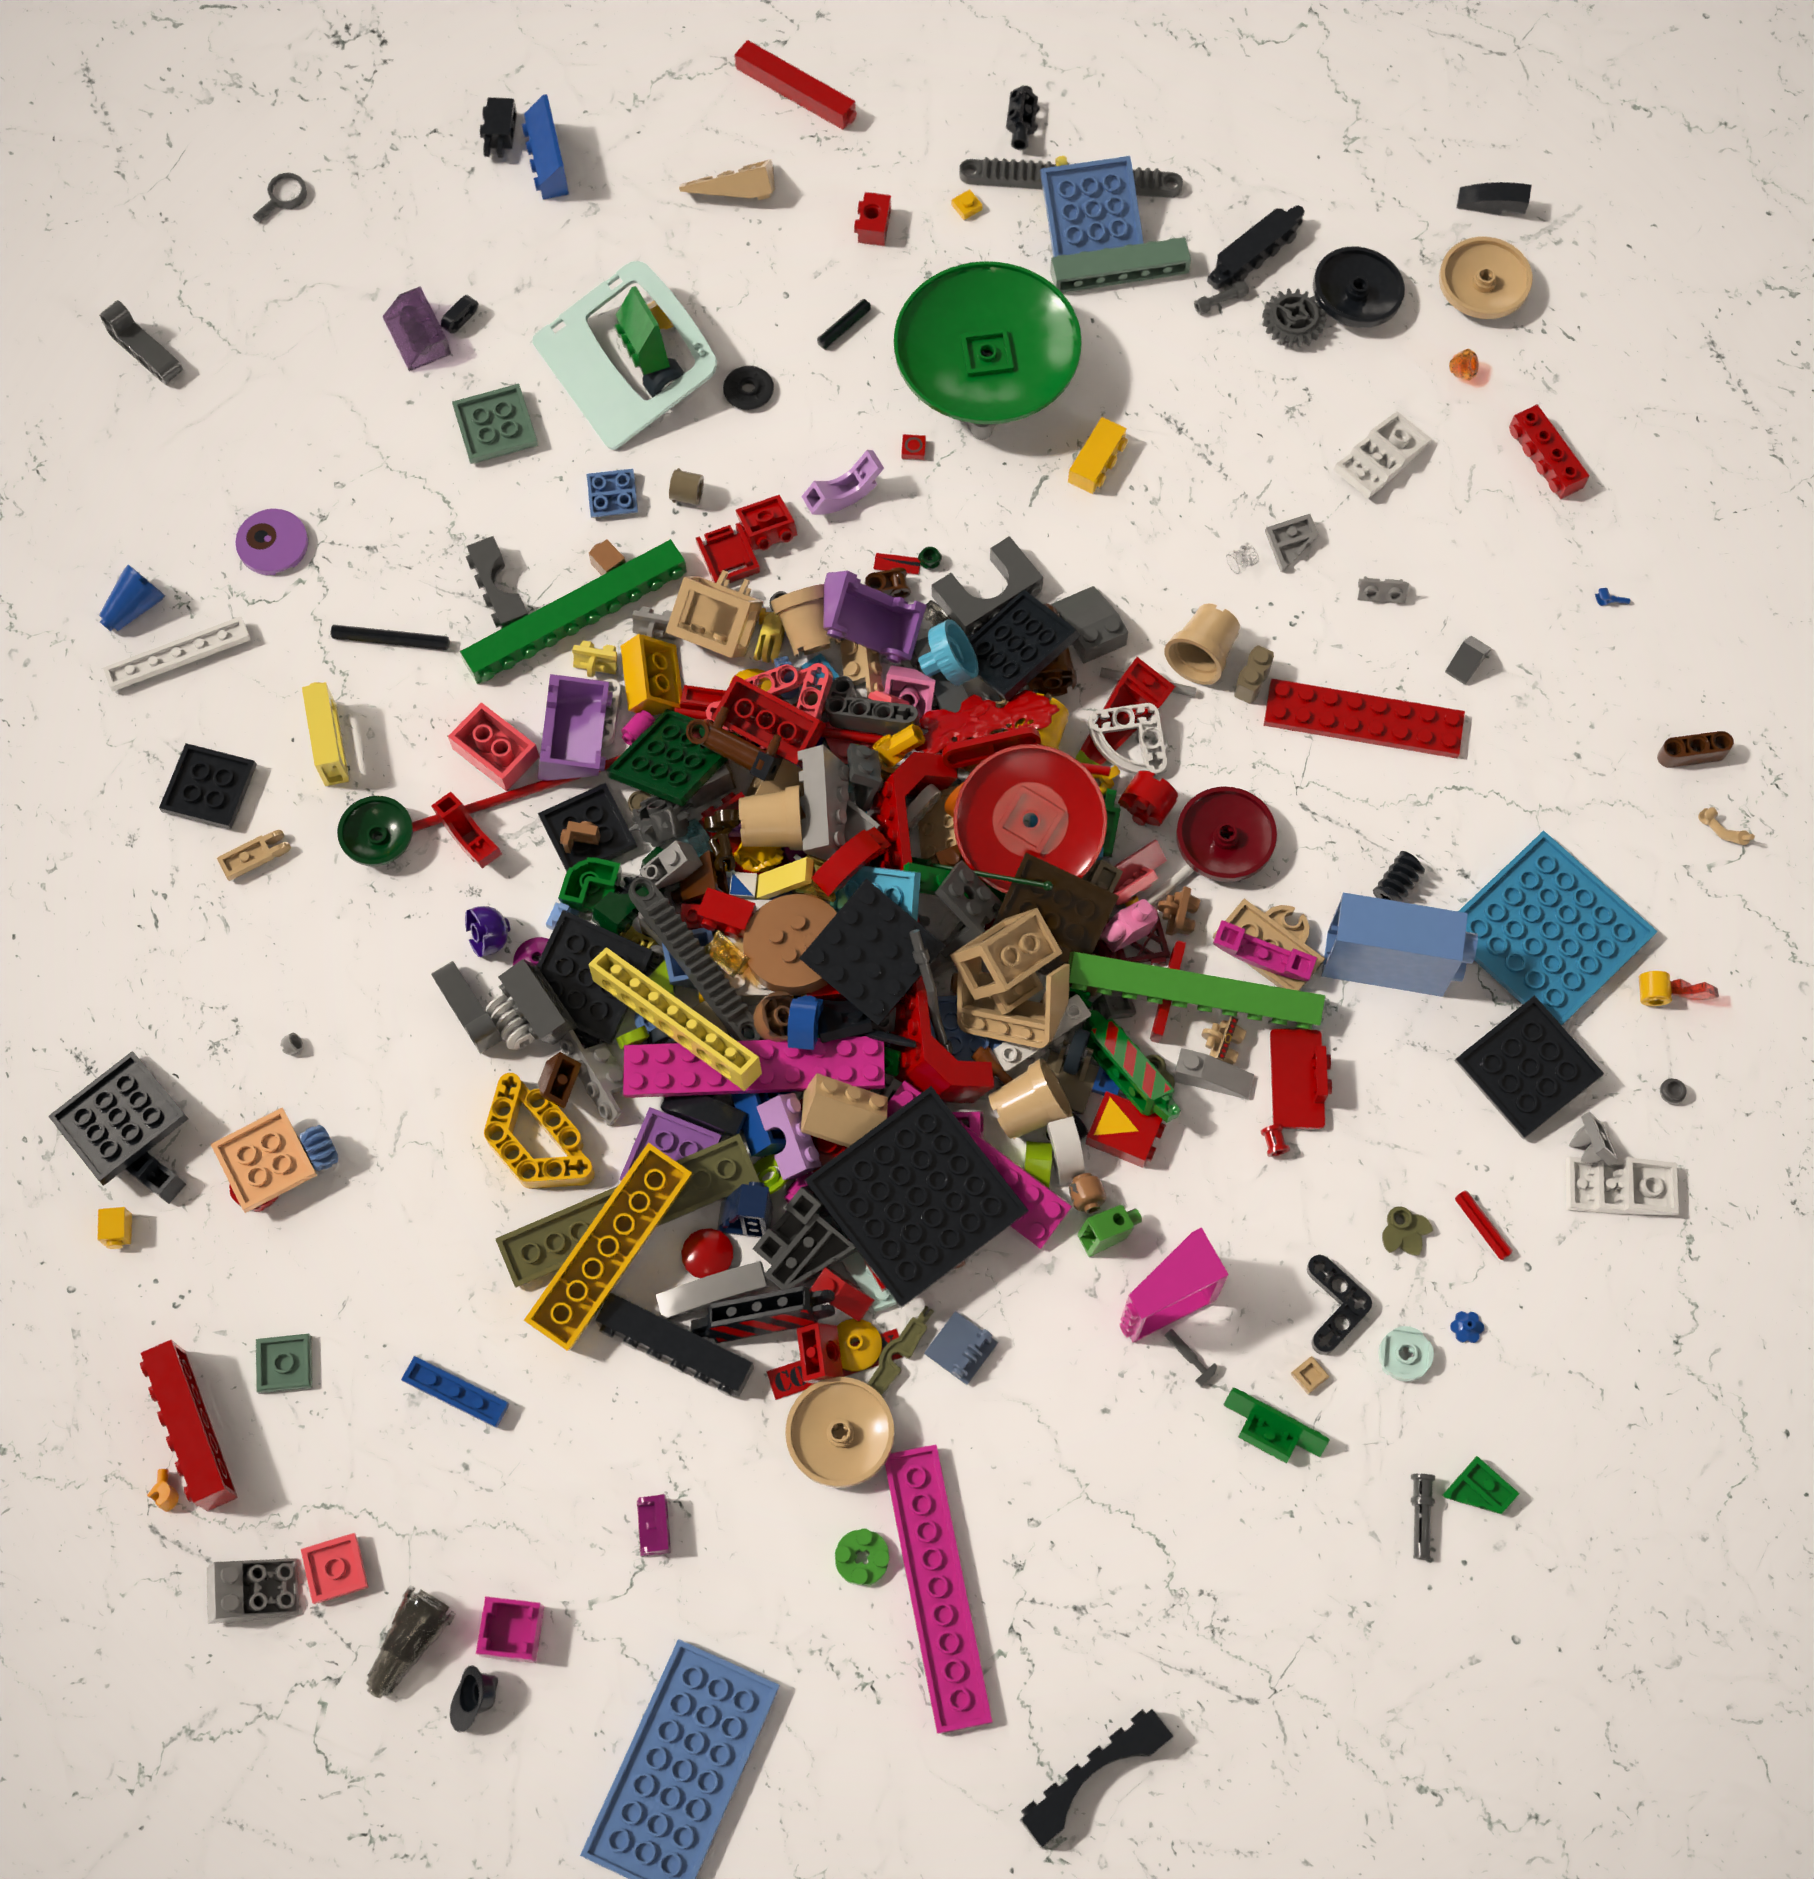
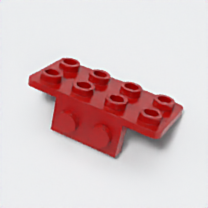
[1270,1029,1332,1129]

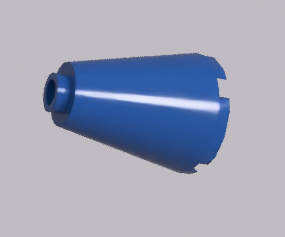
[99,564,165,631]

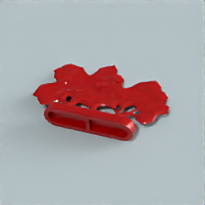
[916,690,1060,768]

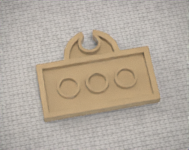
[1213,898,1325,991]

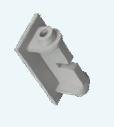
[1357,576,1409,603]

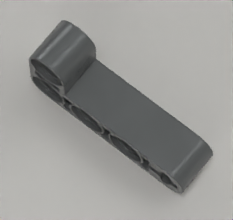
[99,300,183,385]
[825,676,921,735]
[431,961,503,1054]

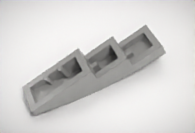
[656,1261,769,1320]

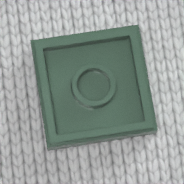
[256,1333,312,1394]

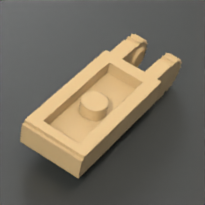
[216,830,291,881]

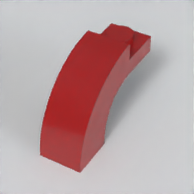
[431,791,502,869]
[811,826,892,897]

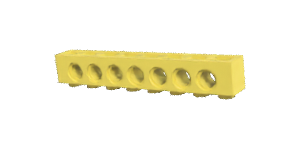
[588,947,762,1091]

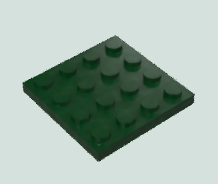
[606,709,743,806]

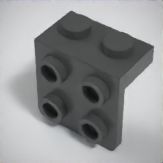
[847,743,884,812]

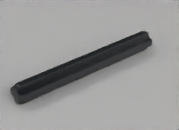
[330,624,450,650]

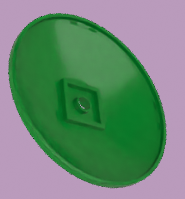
[894,261,1082,424]

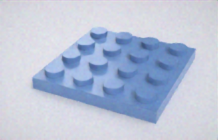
[1040,156,1144,257]

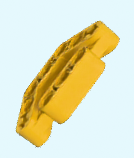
[484,1073,595,1189]

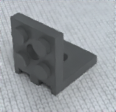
[935,860,1002,958]

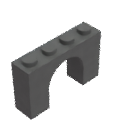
[931,536,1044,636]

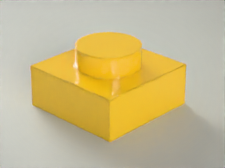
[951,189,983,220]

